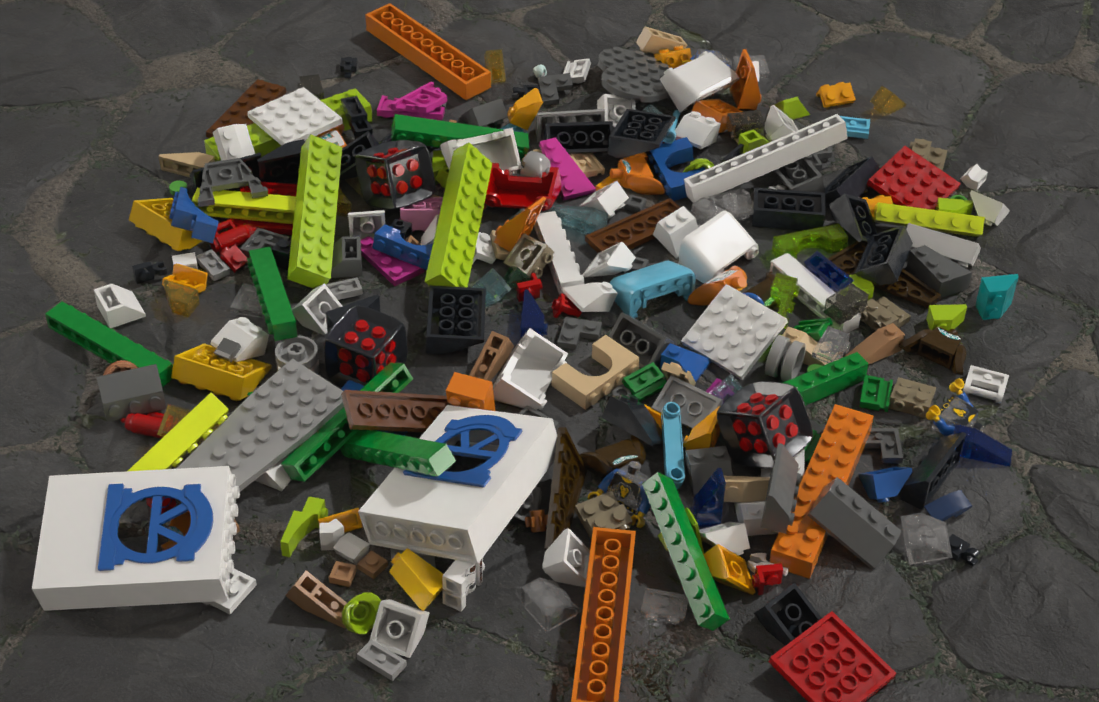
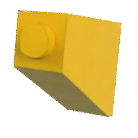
[389,548,443,611]

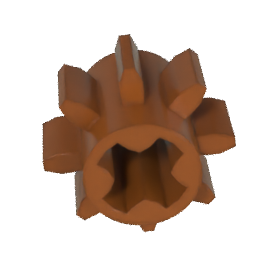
[525,509,548,532]

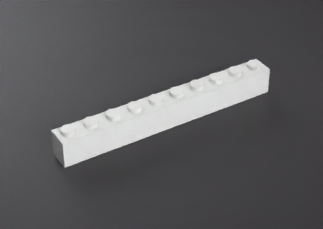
[684,114,847,204]

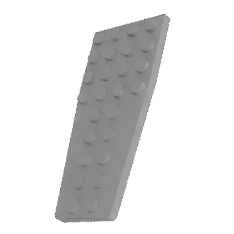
[176,359,344,491]

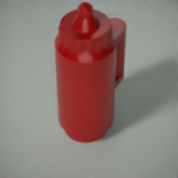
[210,219,257,253]
[121,412,175,439]

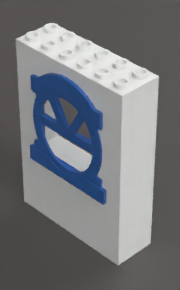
[358,405,557,564]
[32,466,240,611]

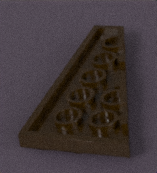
[822,241,942,308]
[544,427,587,551]

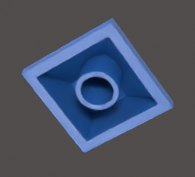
[660,343,711,382]
[858,467,912,503]

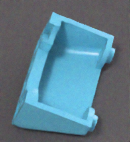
[610,260,696,318]

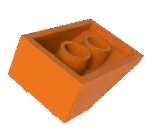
[730,49,761,110]
[692,99,745,133]
[494,196,546,252]
[446,372,495,411]

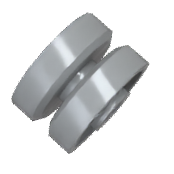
[275,335,320,375]
[765,335,806,381]

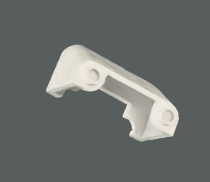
[660,51,740,113]
[440,128,522,175]
[678,210,759,283]
[493,328,568,410]

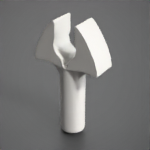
[747,553,789,576]

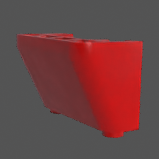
[485,163,562,211]

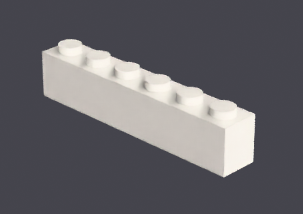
[534,211,584,295]
[770,253,861,333]

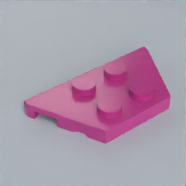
[391,82,447,113]

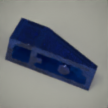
[804,251,854,293]
[521,290,548,338]
[953,424,1012,467]
[689,468,726,528]

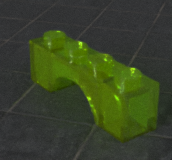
[772,224,848,260]
[767,273,800,350]

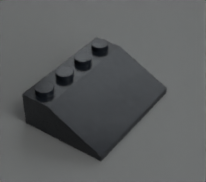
[608,109,676,158]
[426,285,486,354]

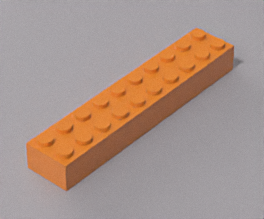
[365,3,491,100]
[770,404,874,579]
[571,527,636,702]

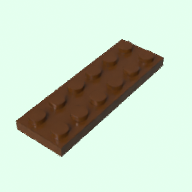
[206,79,286,138]
[585,198,681,253]
[341,390,450,433]

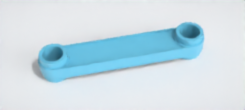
[661,402,685,489]

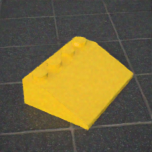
[129,198,202,251]
[171,344,272,401]

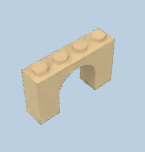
[552,335,639,409]

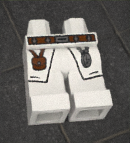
[442,558,485,612]

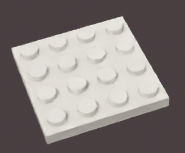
[248,87,343,145]
[681,284,788,380]

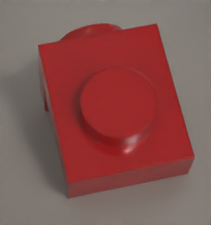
[220,245,247,273]
[517,273,542,302]

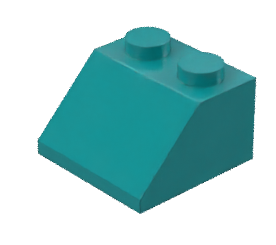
[975,274,1019,320]

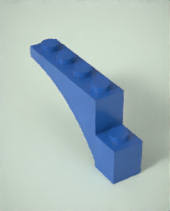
[169,187,218,243]

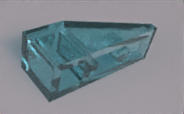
[551,204,608,235]
[471,268,511,307]

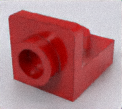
[551,293,582,318]
[752,563,783,595]

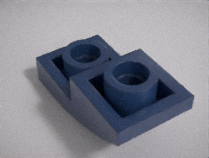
[924,490,972,525]

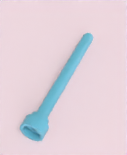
[663,110,680,144]

